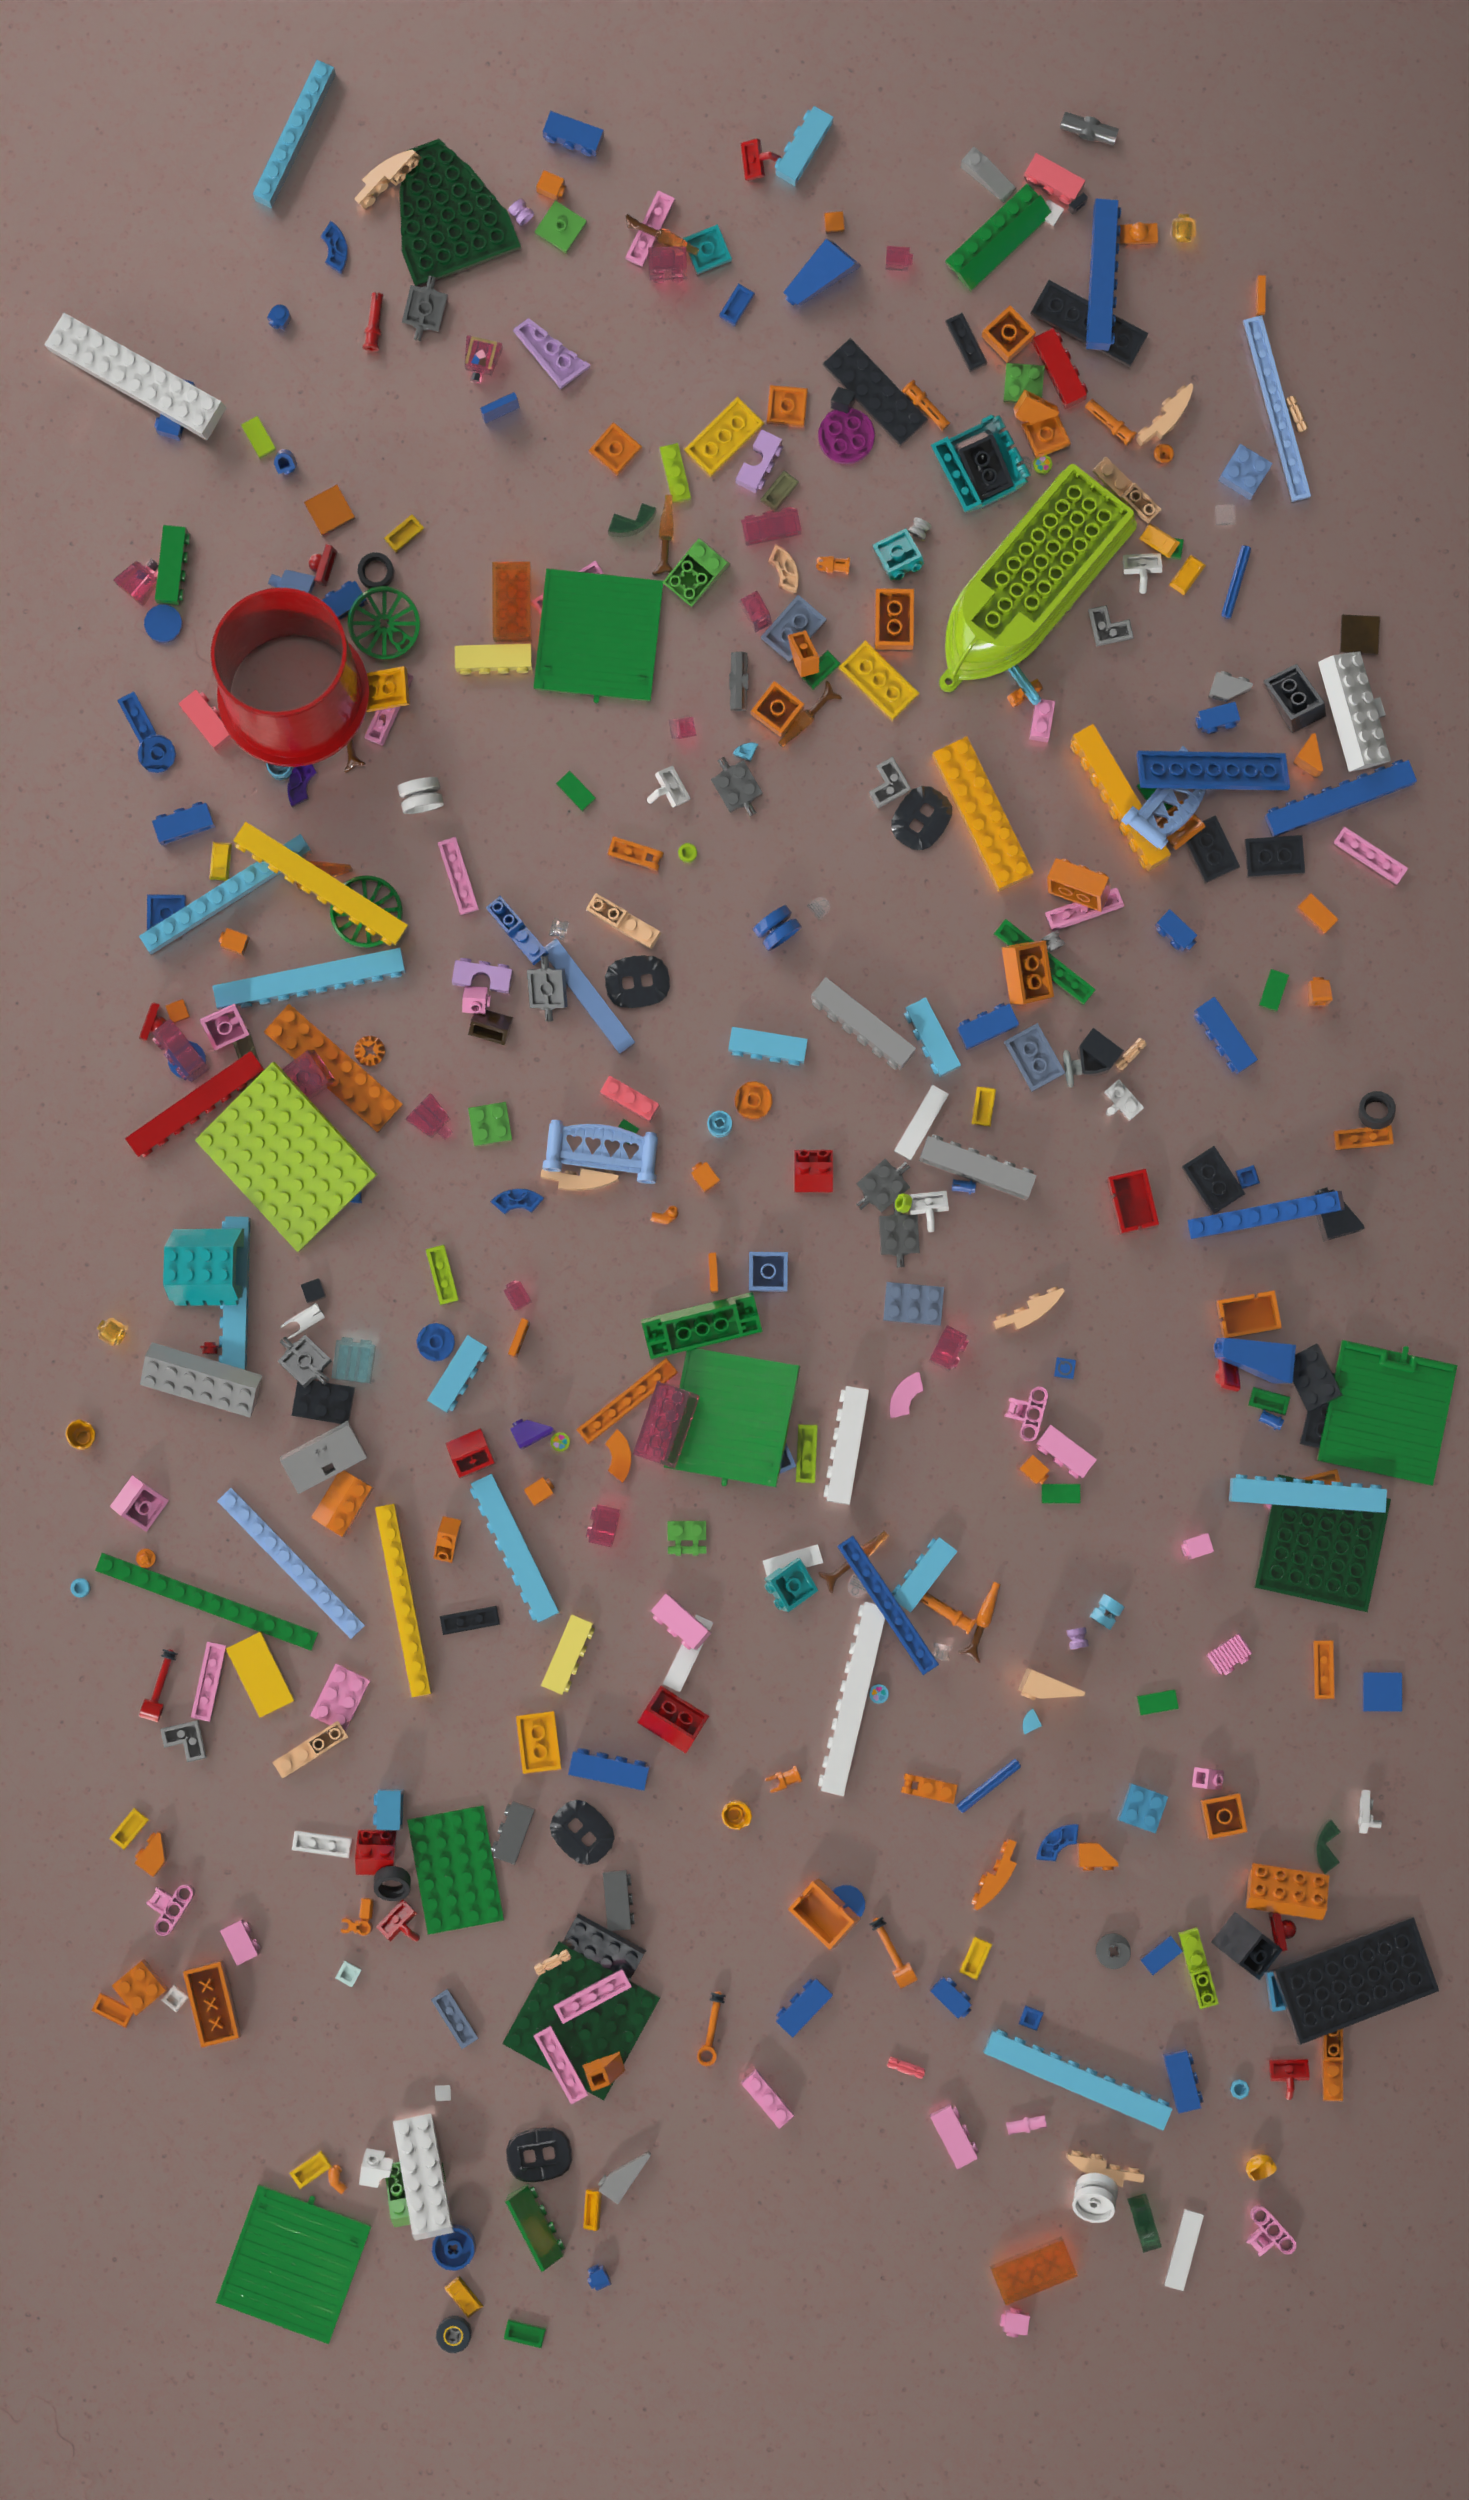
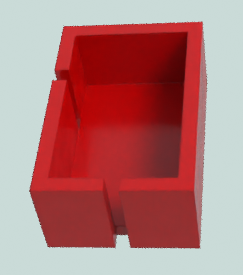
[1107,1168,1159,1235]

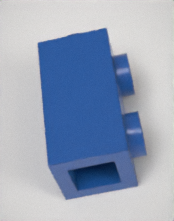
[1195,702,1240,734]
[1155,909,1197,951]
[930,1976,972,2019]

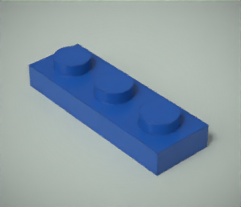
[117,691,157,743]

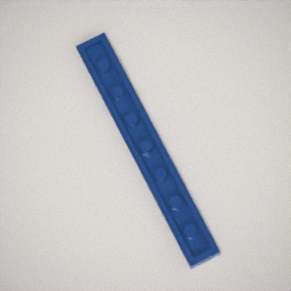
[837,1536,939,1675]

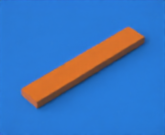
[576,1358,678,1445]

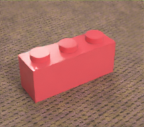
[1024,153,1086,204]
[178,690,231,751]
[600,1075,660,1122]

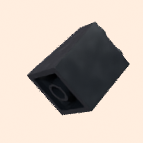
[1314,1187,1365,1242]
[1211,1912,1283,1980]

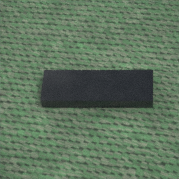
[945,313,987,372]
[440,1606,500,1635]

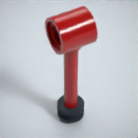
[139,1649,178,1723]

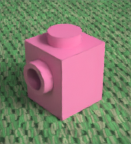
[462,986,491,1014]
[1192,1767,1224,1790]
[1000,2307,1030,2337]

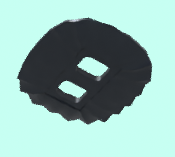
[891,786,952,850]
[605,955,670,1008]
[550,1800,615,1865]
[506,2127,572,2182]

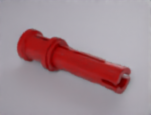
[362,292,384,352]

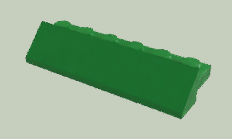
[945,184,1052,291]
[641,1292,762,1359]

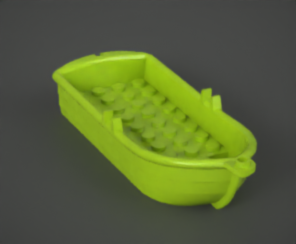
[939,464,1137,692]

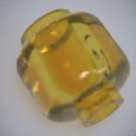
[1171,214,1196,243]
[97,1318,127,1346]

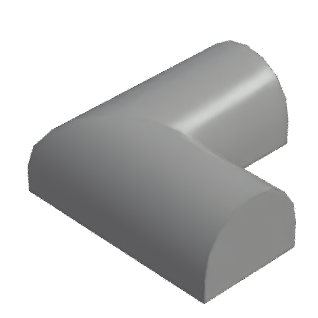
[1088,605,1134,647]
[869,757,912,809]
[160,1720,207,1762]

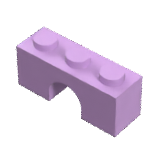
[736,429,784,493]
[452,958,513,994]

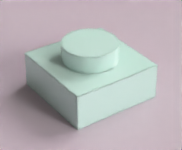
[335,1961,362,1987]

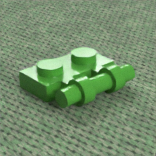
[667,1521,706,1556]

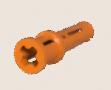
[902,379,951,431]
[1085,398,1137,446]
[920,1592,977,1635]

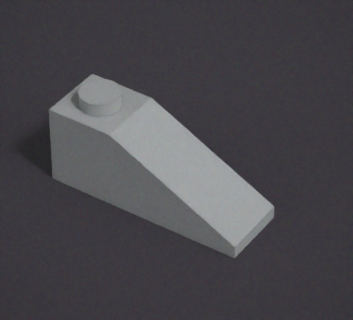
[961,147,1016,203]
[598,2151,651,2204]

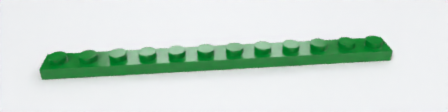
[95,1553,318,1651]

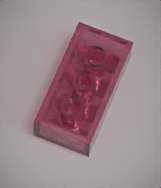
[633,1381,700,1469]

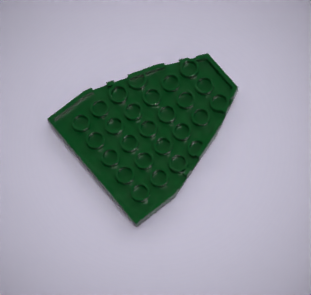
[399,139,521,287]

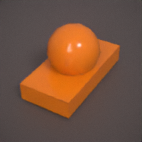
[1119,222,1158,245]

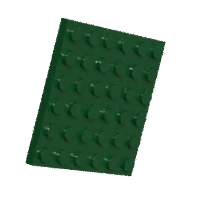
[1254,1474,1391,1612]
[502,1941,661,2101]

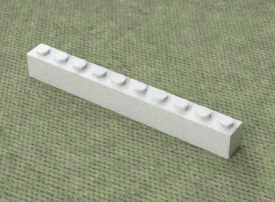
[818,1602,885,1796]

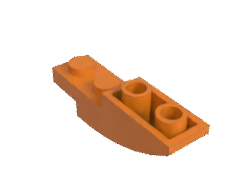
[971,1839,1017,1910]
[1322,2029,1344,2101]

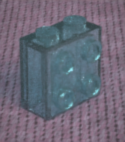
[331,1337,376,1384]

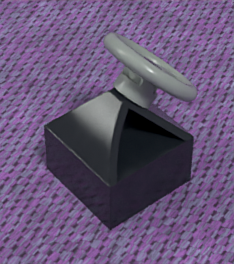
[1063,1028,1124,1088]

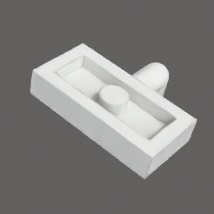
[1123,553,1162,594]
[647,766,691,808]
[1104,1079,1144,1121]
[910,1191,949,1232]
[1358,1790,1382,1834]

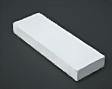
[763,1544,823,1576]
[292,1830,352,1858]

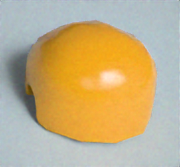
[66,1419,96,1450]
[722,1800,752,1830]
[1246,2154,1277,2181]

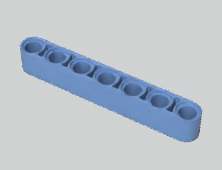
[544,938,635,1054]

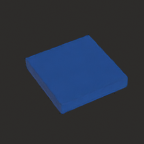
[480,392,520,424]
[147,895,186,930]
[1363,1672,1402,1712]

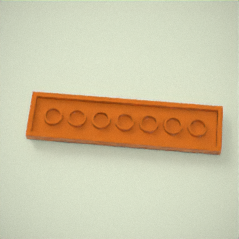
[264,1004,403,1133]

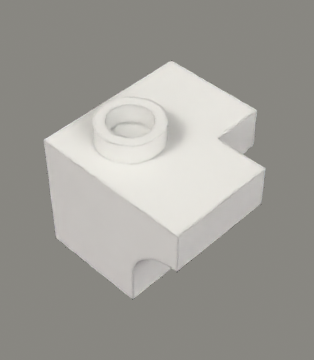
[359,2148,393,2188]

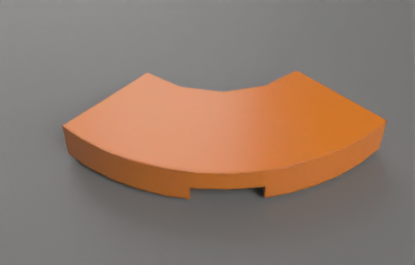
[605,1429,631,1483]

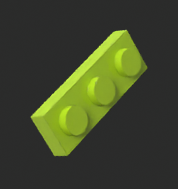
[660,443,691,503]
[425,1245,459,1305]
[796,1424,817,1483]

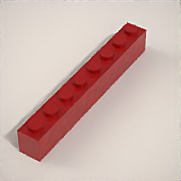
[125,1051,265,1158]

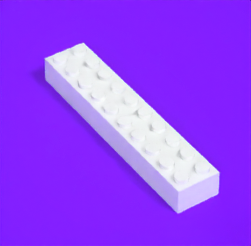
[44,313,226,440]

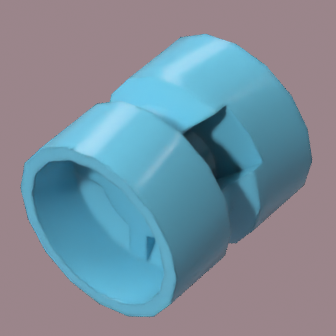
[266,763,294,781]
[707,1111,732,1138]
[1089,1594,1125,1630]

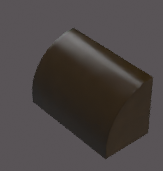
[468,1010,513,1045]

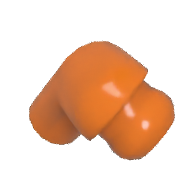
[651,1206,679,1224]
[328,2165,348,2194]

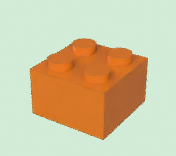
[981,305,1036,363]
[751,681,804,737]
[1200,1793,1248,1839]
[112,1959,169,2016]

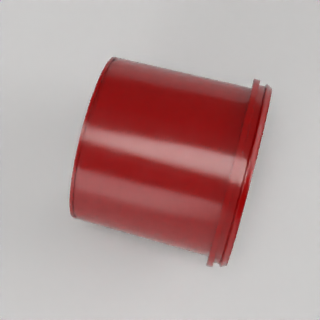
[211,588,370,767]

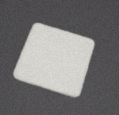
[435,2085,451,2101]

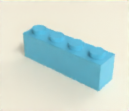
[774,106,833,186]
[904,997,961,1077]
[728,1027,808,1066]
[427,1335,489,1413]
[892,1537,957,1613]

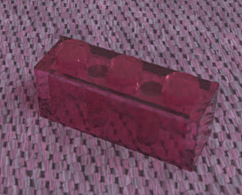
[741,507,802,546]

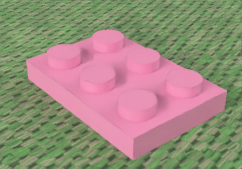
[310,1664,371,1732]

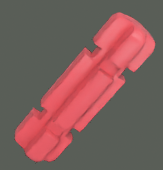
[887,2057,925,2079]

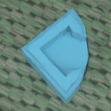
[733,742,758,762]
[1022,1709,1042,1734]

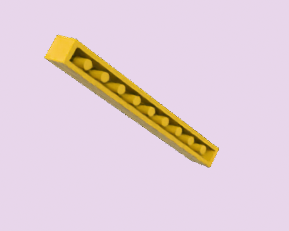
[233,821,408,946]
[375,1504,432,1697]

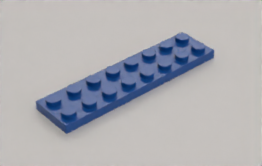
[1136,751,1290,790]

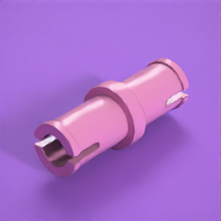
[1006,2115,1047,2135]

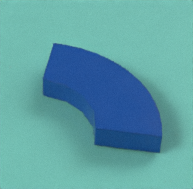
[320,221,348,274]
[490,1189,544,1214]
[1036,1824,1079,1861]

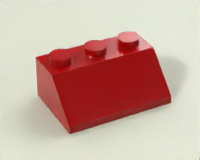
[637,1685,709,1753]

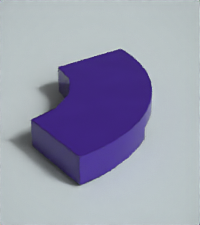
[287,764,317,808]

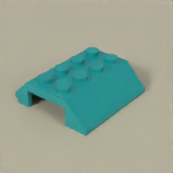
[931,414,1031,512]
[163,1228,244,1306]

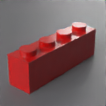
[1032,328,1088,409]

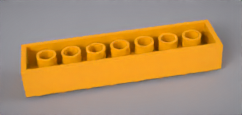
[1070,724,1171,872]
[932,736,1034,892]

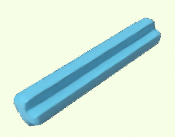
[1008,665,1041,705]

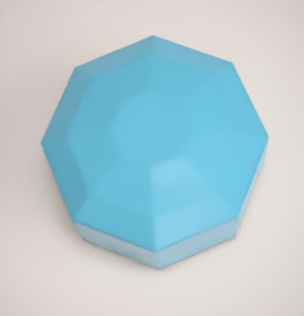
[1230,2079,1250,2099]

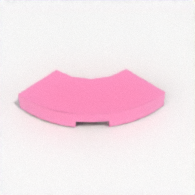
[890,1372,924,1418]

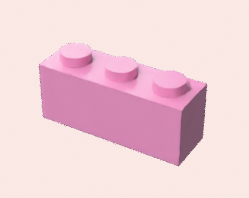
[1036,1425,1097,1479]
[651,1594,712,1650]
[741,2069,794,2129]
[930,2104,979,2169]

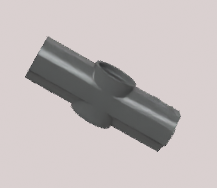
[1060,112,1119,146]
[729,652,748,711]

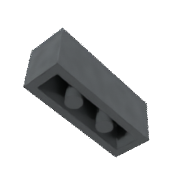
[491,1801,535,1865]
[603,1870,635,1931]

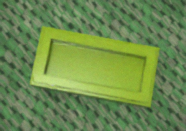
[241,416,276,458]

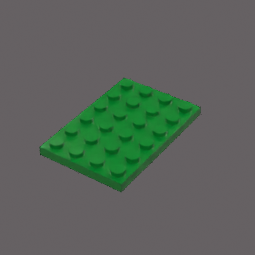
[407,1805,504,1935]

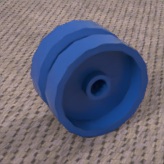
[753,905,802,951]
[432,2224,476,2271]

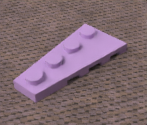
[513,318,590,389]

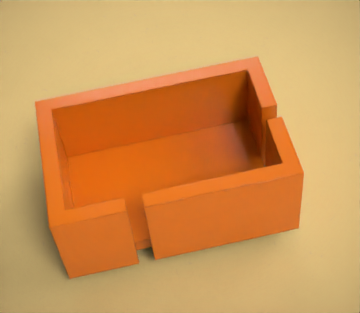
[1216,1290,1282,1338]
[788,1879,861,1950]

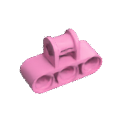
[1005,1387,1048,1442]
[146,1884,195,1936]
[1246,2205,1297,2256]

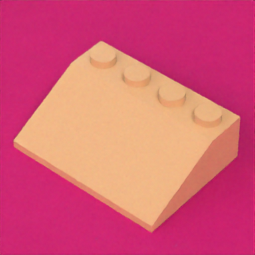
[1018,1668,1085,1701]

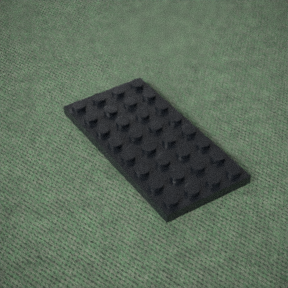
[1272,1917,1439,2045]

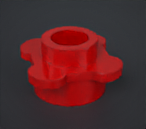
[200,1342,220,1354]

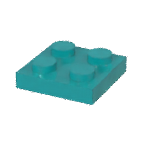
[683,224,732,275]

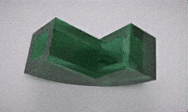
[608,503,657,537]
[1314,1819,1341,1874]
[1127,2193,1162,2253]

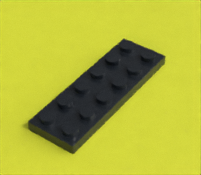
[1030,280,1149,368]
[823,338,928,446]

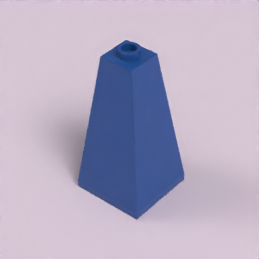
[783,239,861,306]
[1214,1338,1296,1384]

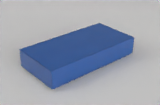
[719,284,755,326]
[1140,1936,1183,1975]

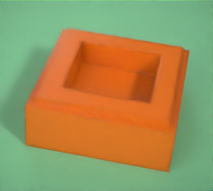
[824,211,845,233]
[165,999,190,1024]

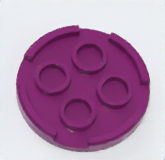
[818,407,875,464]

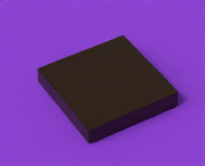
[1340,614,1380,655]

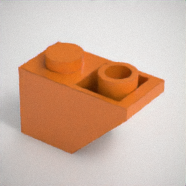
[433,1516,462,1563]
[135,1831,167,1877]
[1078,1842,1118,1871]
[583,2052,625,2091]

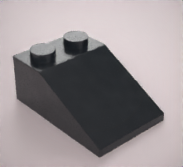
[954,429,1014,500]
[1263,664,1326,733]

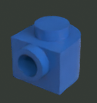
[267,305,291,330]
[274,449,297,475]
[587,2264,612,2291]

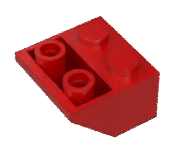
[794,1150,833,1192]
[445,1428,496,1479]
[355,1830,397,1875]

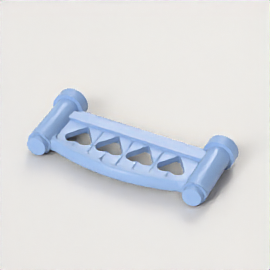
[1121,746,1206,850]
[542,1120,658,1184]

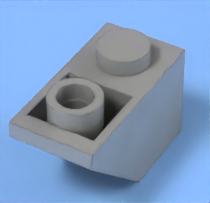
[1208,671,1253,703]

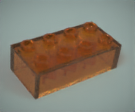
[492,562,532,642]
[990,2236,1078,2306]

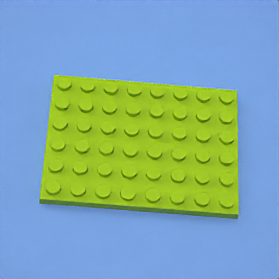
[195,1062,378,1252]

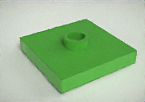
[535,200,587,253]

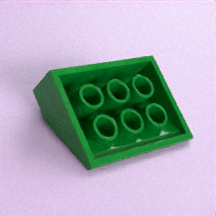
[505,2184,566,2272]

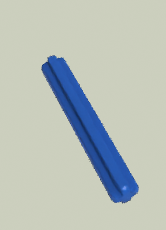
[1221,545,1251,619]
[957,1759,1021,1813]

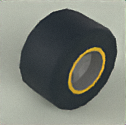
[436,2316,472,2353]

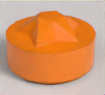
[1154,444,1174,463]
[136,1549,156,1568]

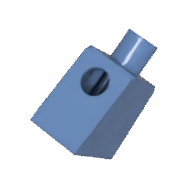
[268,570,316,594]

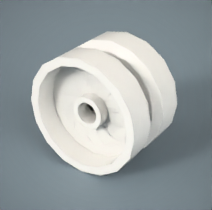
[398,777,444,814]
[1072,2173,1118,2223]

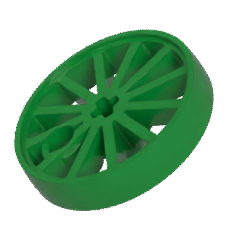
[347,586,420,659]
[330,875,403,948]

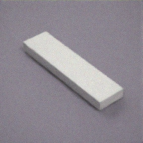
[894,1085,949,1161]
[663,1614,714,1692]
[1164,2209,1204,2291]

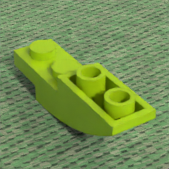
[1178,1927,1219,2009]

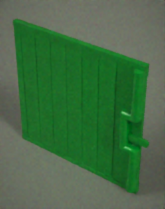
[533,568,663,703]
[1317,1340,1458,1486]
[664,1348,800,1488]
[216,2184,371,2345]

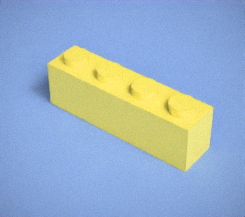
[455,644,532,675]
[541,1614,595,1695]

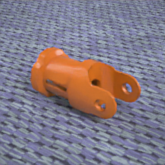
[816,556,850,575]
[766,1766,802,1793]

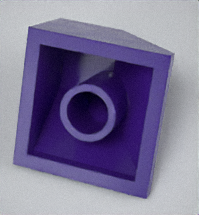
[510,1419,556,1450]

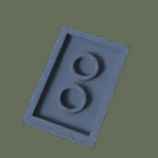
[761,595,827,663]
[1004,1023,1065,1092]
[883,1282,944,1326]

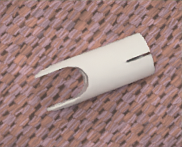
[280,1303,325,1339]

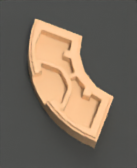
[768,544,799,594]

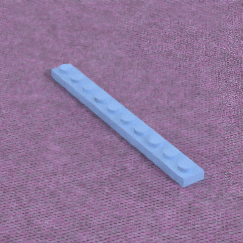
[1243,315,1311,502]
[217,1488,365,1639]

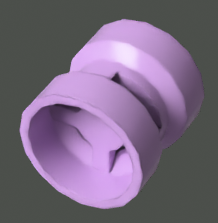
[508,198,534,226]
[1067,1627,1089,1649]

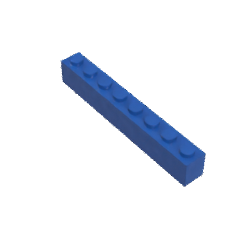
[1086,198,1121,351]
[1264,759,1417,837]
[1188,1191,1345,1239]

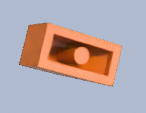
[1013,390,1059,423]
[788,630,819,677]
[1308,977,1332,1006]

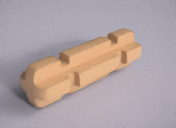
[1285,395,1308,432]
[1115,1038,1147,1070]
[534,1949,571,1975]

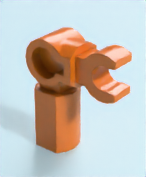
[1007,679,1043,708]
[341,1898,374,1936]

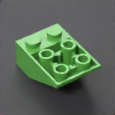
[662,538,730,607]
[386,2162,411,2228]

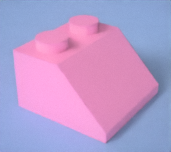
[199,1004,249,1051]
[110,1475,169,1532]

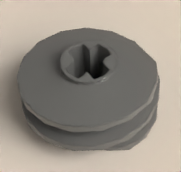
[1096,1933,1131,1969]

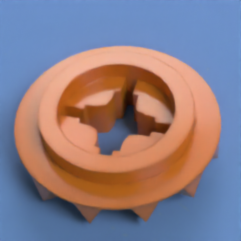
[354,1035,385,1066]

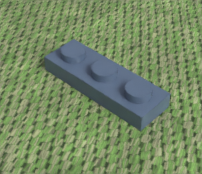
[431,1989,479,2049]

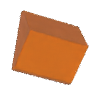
[1293,733,1323,778]

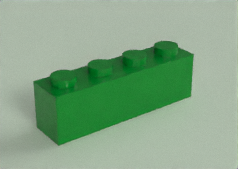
[155,525,191,606]

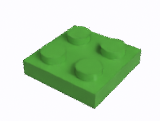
[1003,363,1044,403]
[468,1102,512,1146]

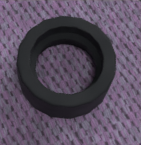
[357,552,394,589]
[1359,1091,1396,1130]
[374,1866,411,1901]

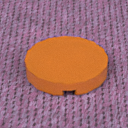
[735,1081,772,1120]

